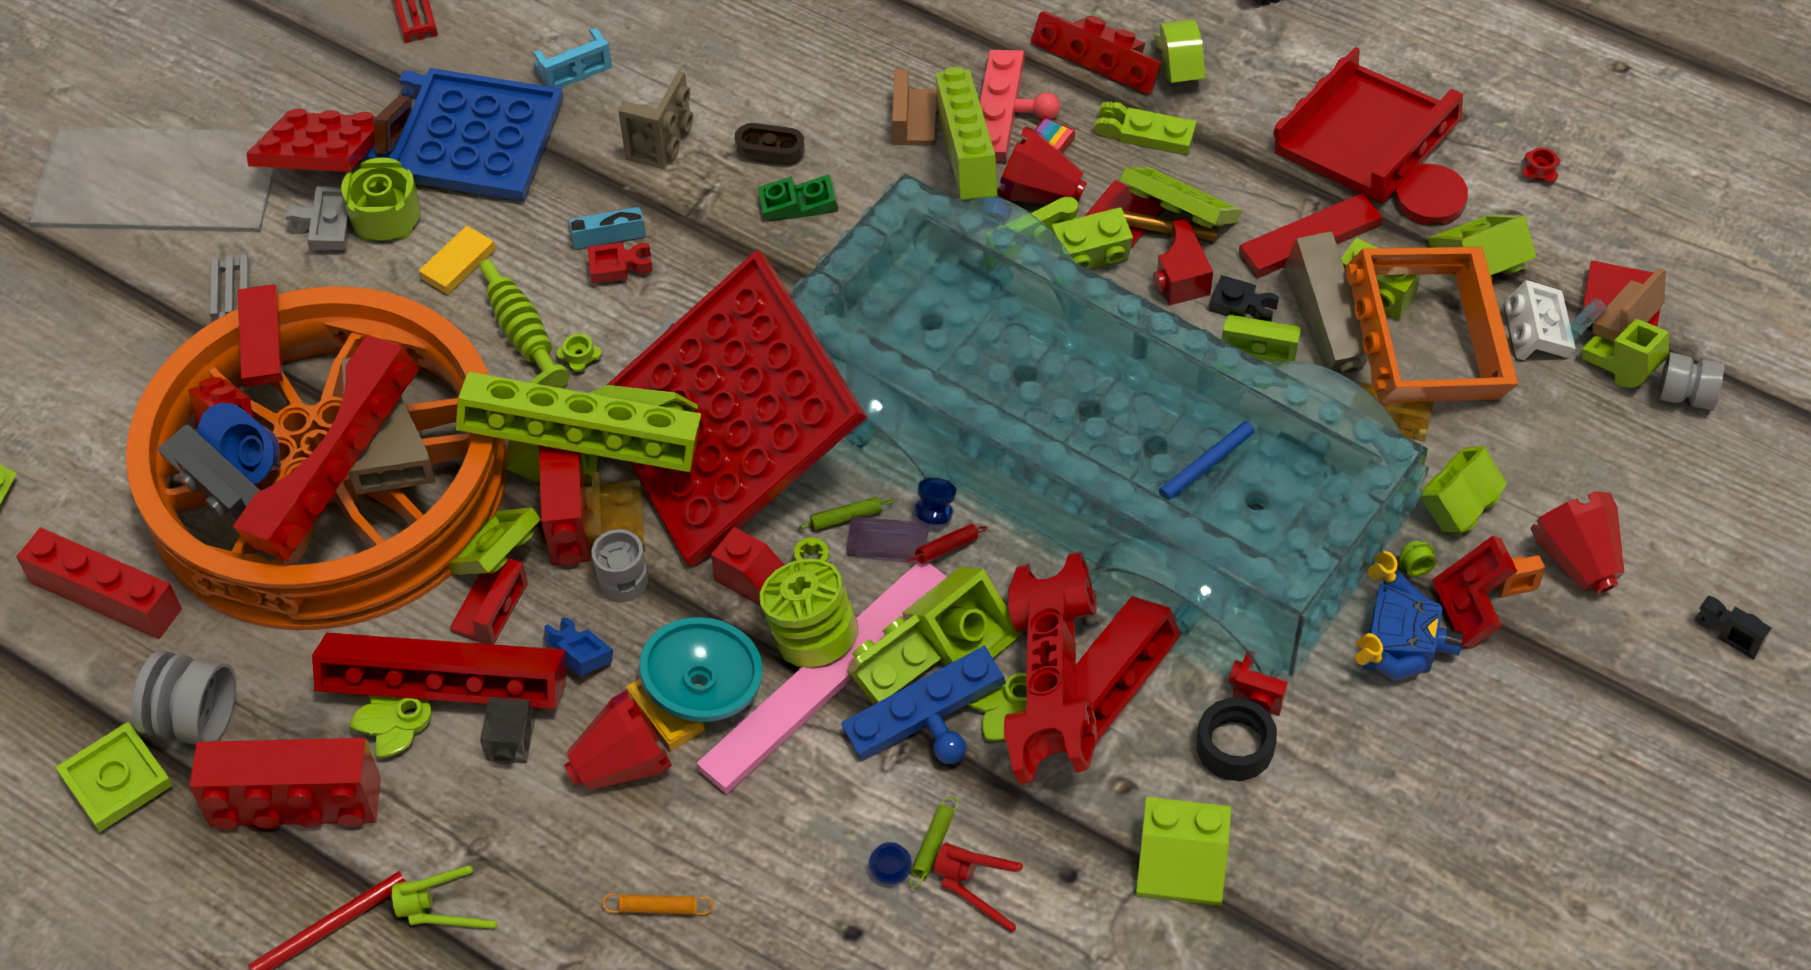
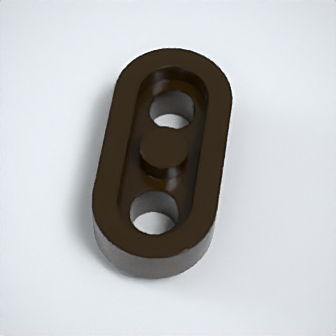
[735,123,805,163]

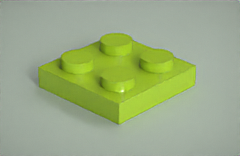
[448,507,541,575]
[55,722,173,832]

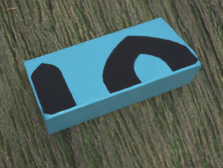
[569,207,646,249]

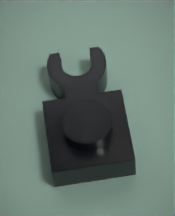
[1209,275,1279,322]
[1694,595,1772,660]

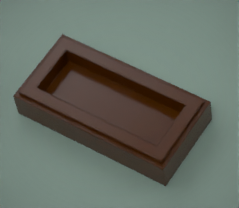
[374,96,412,154]

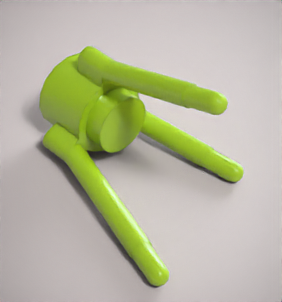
[392,866,498,929]

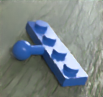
[841,645,1006,764]

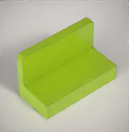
[1220,315,1301,366]

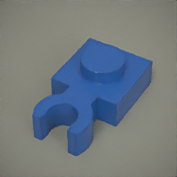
[543,617,613,676]

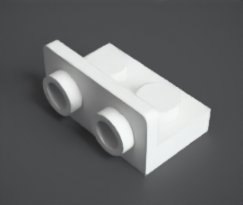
[1504,280,1576,360]

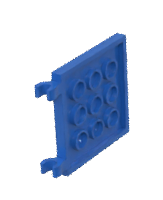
[365,68,564,201]

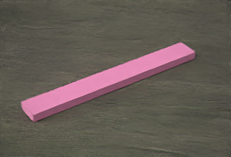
[696,562,947,795]

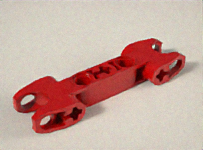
[1004,551,1097,785]

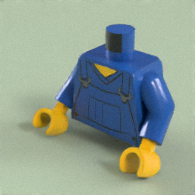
[1355,551,1463,681]

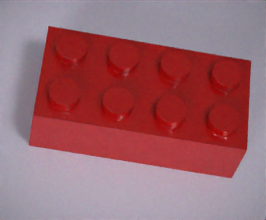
[189,738,381,830]

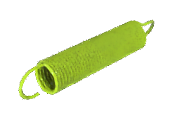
[798,496,894,531]
[909,796,958,888]

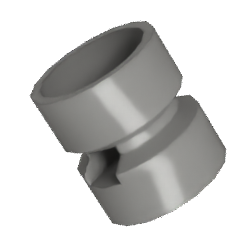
[1658,352,1724,411]
[591,529,649,602]

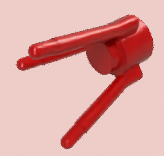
[934,842,1023,932]

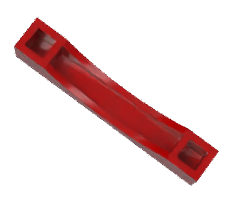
[233,335,419,561]

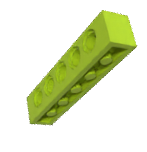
[456,372,701,472]

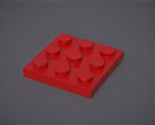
[246,109,376,172]

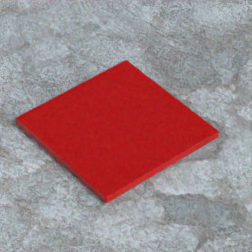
[607,249,867,567]

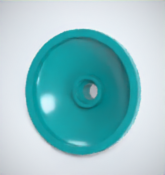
[639,617,763,722]

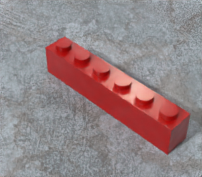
[312,632,566,709]

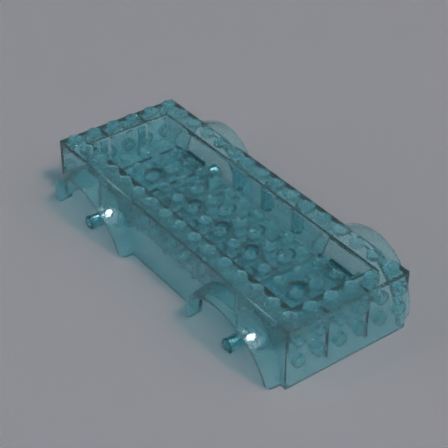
[790,173,1429,678]

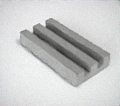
[210,254,250,321]

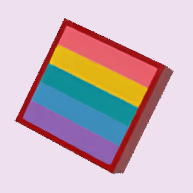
[1035,117,1075,153]

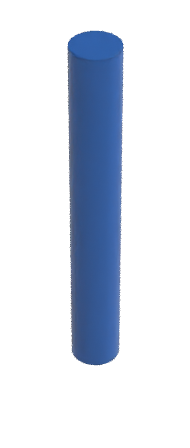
[1159,421,1255,502]

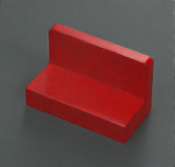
[450,558,528,644]

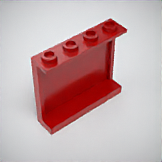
[1273,47,1463,204]

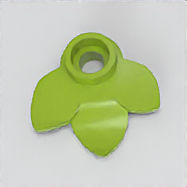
[967,673,1027,742]
[349,695,432,759]

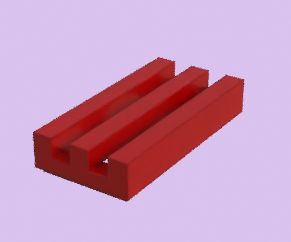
[393,0,438,44]

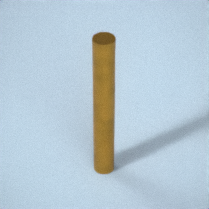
[1110,208,1218,242]

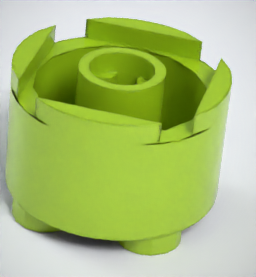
[341,158,421,241]

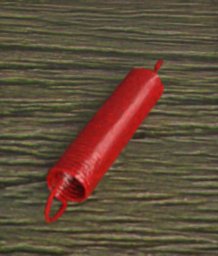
[907,524,988,564]

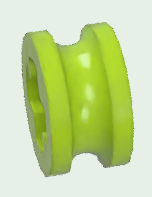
[794,537,829,563]

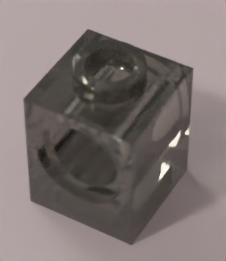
[480,697,535,765]

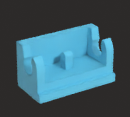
[533,28,612,88]

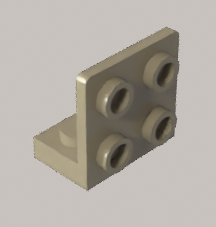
[618,71,693,169]

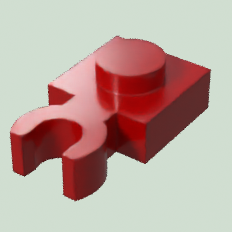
[587,242,653,284]

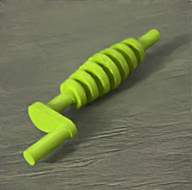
[479,259,570,388]

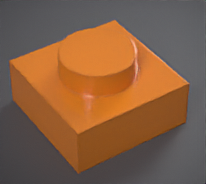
[1496,555,1545,598]

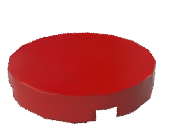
[1395,163,1468,225]

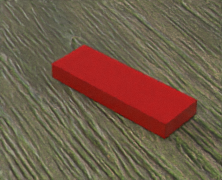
[237,284,283,387]

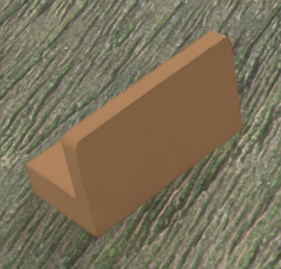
[892,69,937,145]
[1592,268,1666,342]

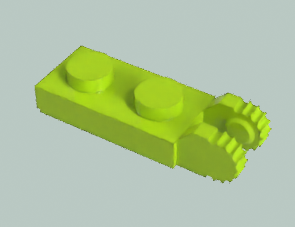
[1093,101,1197,155]

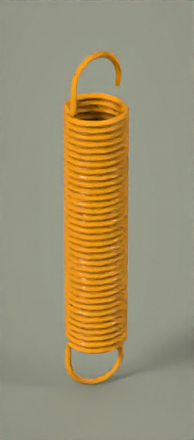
[603,893,713,915]

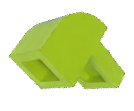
[1154,19,1205,83]
[1582,318,1669,388]

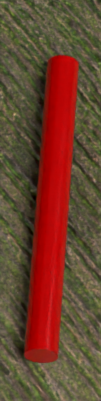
[248,871,406,970]

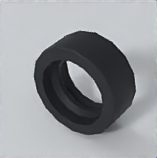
[1196,698,1277,781]

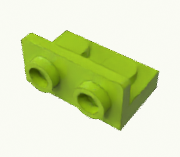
[847,614,941,704]

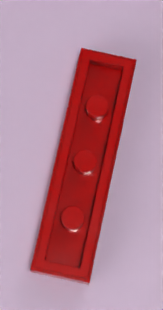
[1239,193,1382,278]

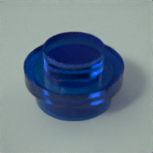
[869,842,912,885]

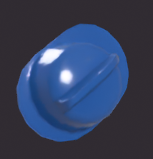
[198,403,282,485]

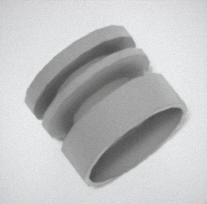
[132,650,236,745]

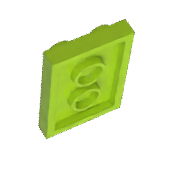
[1120,167,1242,228]

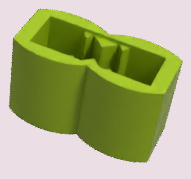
[1419,446,1507,533]

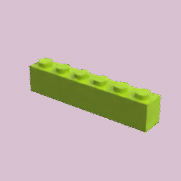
[935,67,997,200]

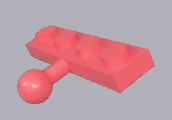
[980,50,1060,162]

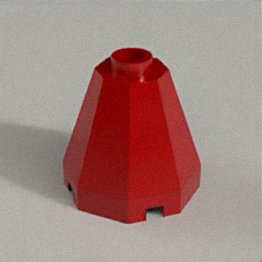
[997,126,1087,204]
[1530,491,1625,594]
[564,689,672,790]

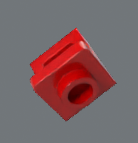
[1228,649,1288,716]

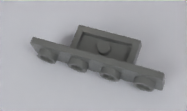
[158,425,260,523]

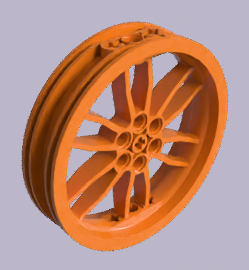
[126,286,508,630]

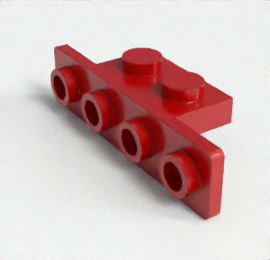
[1031,11,1162,94]

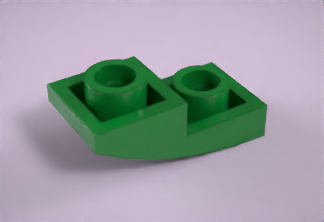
[758,174,839,219]

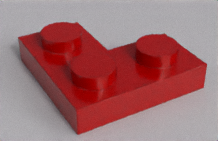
[1432,536,1517,648]

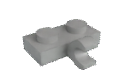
[285,186,350,251]

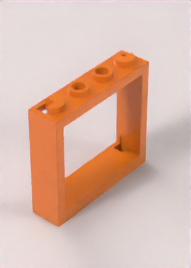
[1346,247,1518,404]

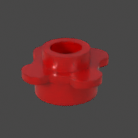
[1522,148,1560,183]

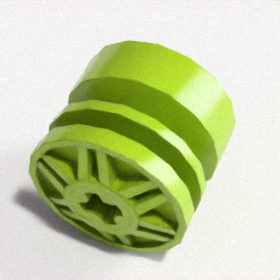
[760,558,859,668]

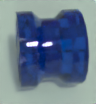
[914,478,957,525]

